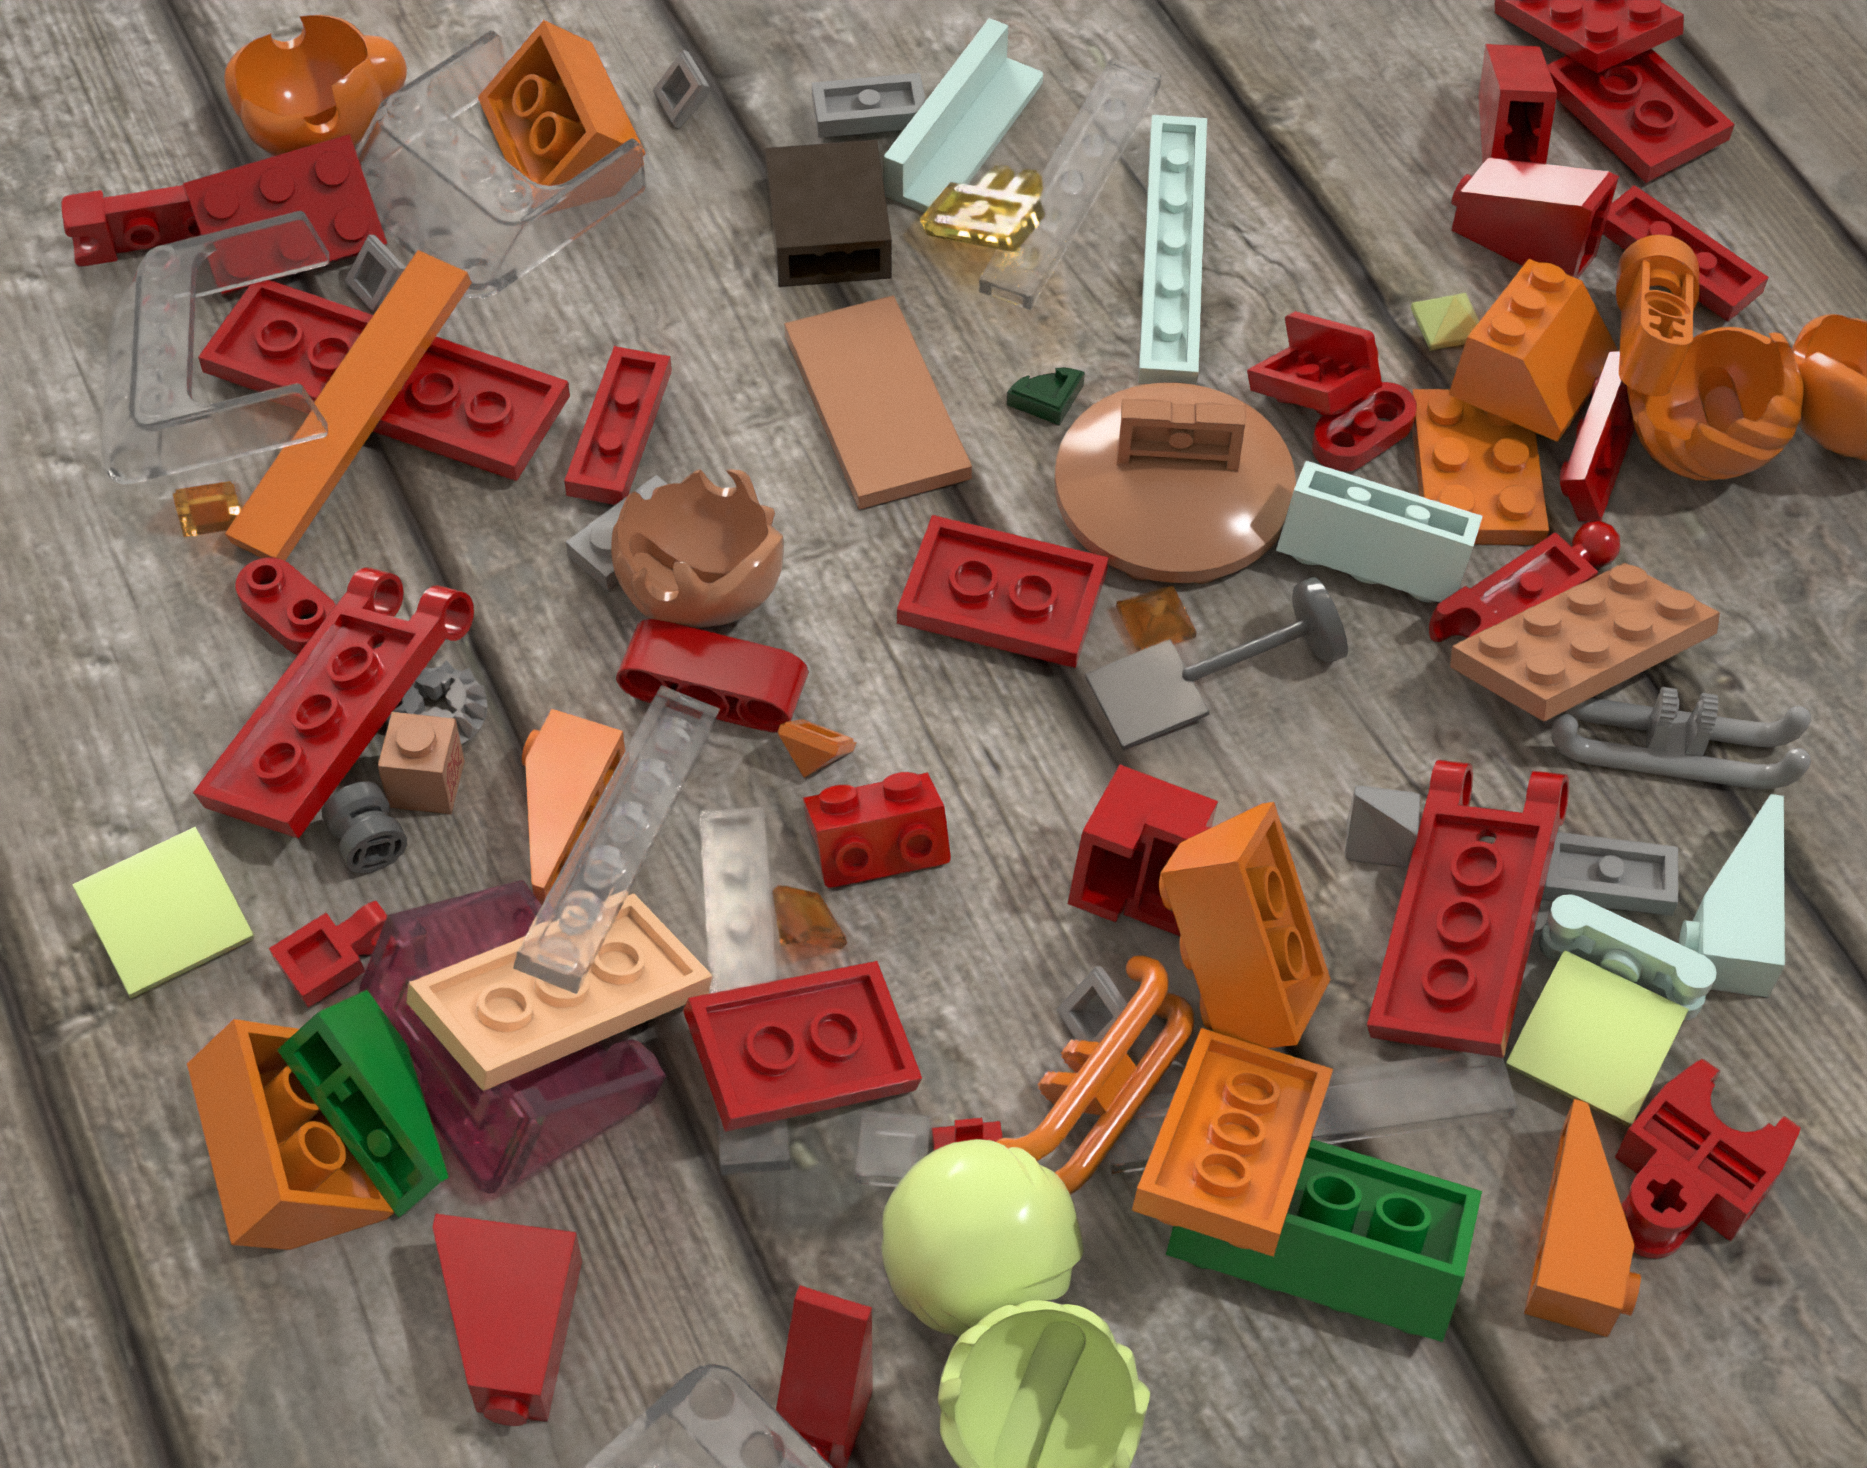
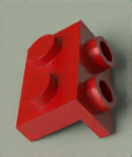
[1247,311,1382,415]
[803,772,951,888]

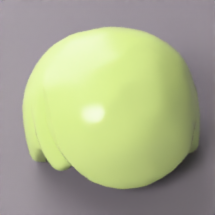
[881,1139,1084,1337]
[938,1300,1150,1468]

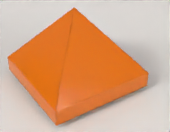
[778,719,857,778]

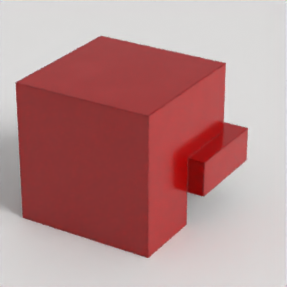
[1067,765,1218,936]

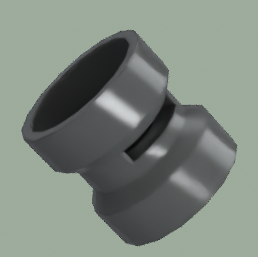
[322,782,407,874]

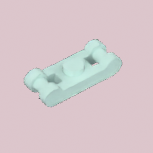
[1539,894,1717,1020]

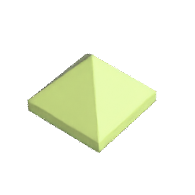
[1411,293,1479,351]

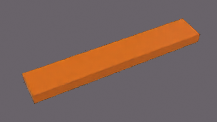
[225,250,472,561]

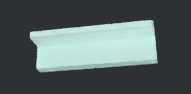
[883,18,1043,219]

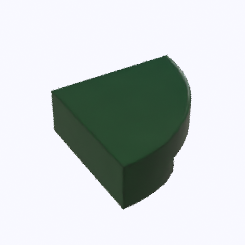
[1007,367,1085,426]

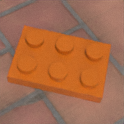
[1412,389,1549,545]

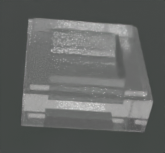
[855,1110,931,1187]

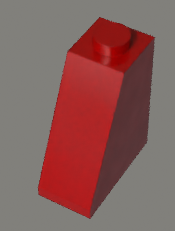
[1478,44,1557,164]
[1451,158,1619,279]
[432,1213,582,1426]

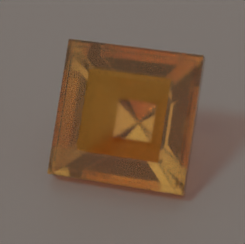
[1116,585,1197,652]
[772,885,848,949]

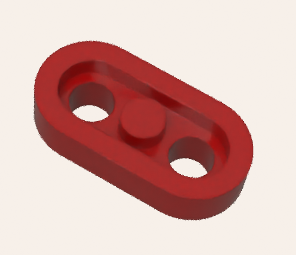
[1312,382,1417,472]
[235,558,336,655]

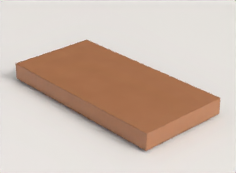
[784,295,972,510]

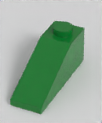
[277,990,449,1218]

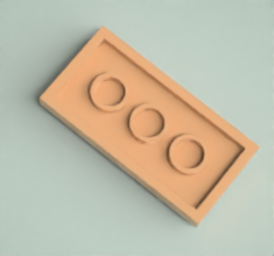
[406,893,713,1091]

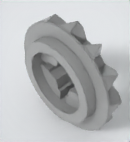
[387,660,488,745]

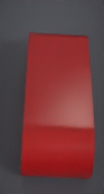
[616,619,809,733]

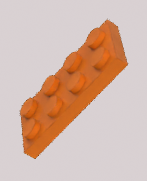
[1132,1028,1333,1257]

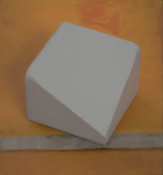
[1344,785,1420,868]

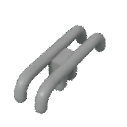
[1551,687,1811,789]

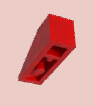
[774,1285,873,1468]

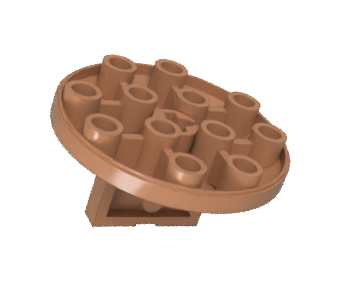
[1054,383,1296,584]

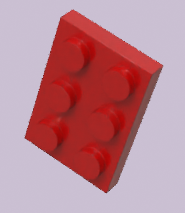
[1495,0,1684,73]
[1547,48,1735,183]
[183,134,388,296]
[897,515,1109,668]
[683,961,922,1132]

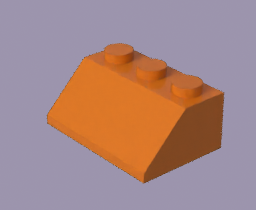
[478,20,646,213]
[1448,259,1618,442]
[1159,802,1331,1048]
[187,1019,395,1250]

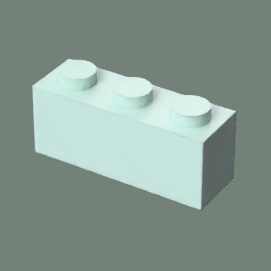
[1276,461,1483,603]

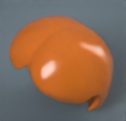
[224,15,407,156]
[1792,314,1867,461]

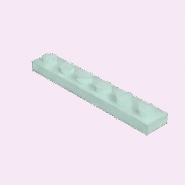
[1138,115,1207,385]

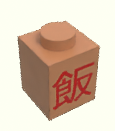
[378,712,465,814]

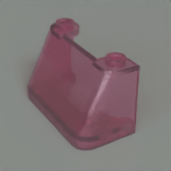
[359,880,667,1194]

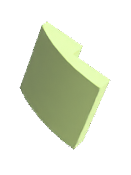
[72,827,254,999]
[1506,950,1689,1127]

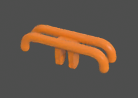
[996,955,1195,1195]

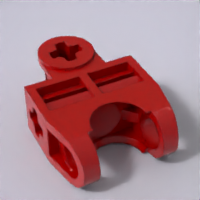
[1615,1059,1801,1259]

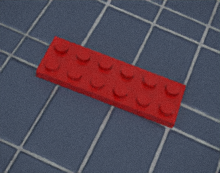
[198,276,570,481]

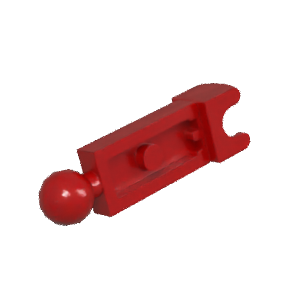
[61,185,202,266]
[1429,521,1621,642]

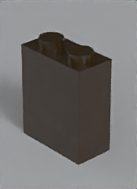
[765,140,892,287]

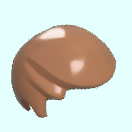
[611,469,784,629]

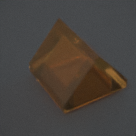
[172,480,243,537]

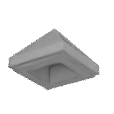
[653,50,710,128]
[344,235,405,314]
[1056,966,1127,1042]

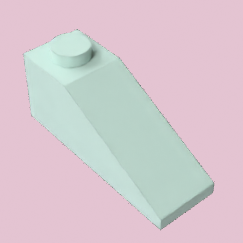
[1679,794,1785,998]

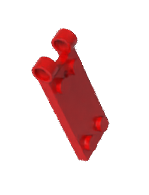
[193,567,474,839]
[1367,760,1569,1058]

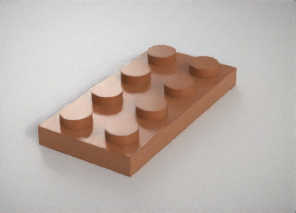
[1450,563,1720,722]

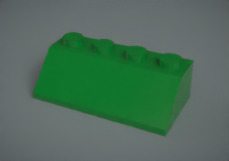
[1166,1139,1482,1343]

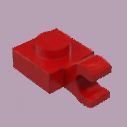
[268,900,398,1008]

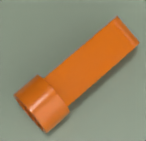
[1616,235,1699,396]

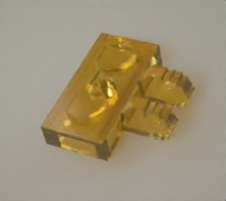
[920,164,1046,253]

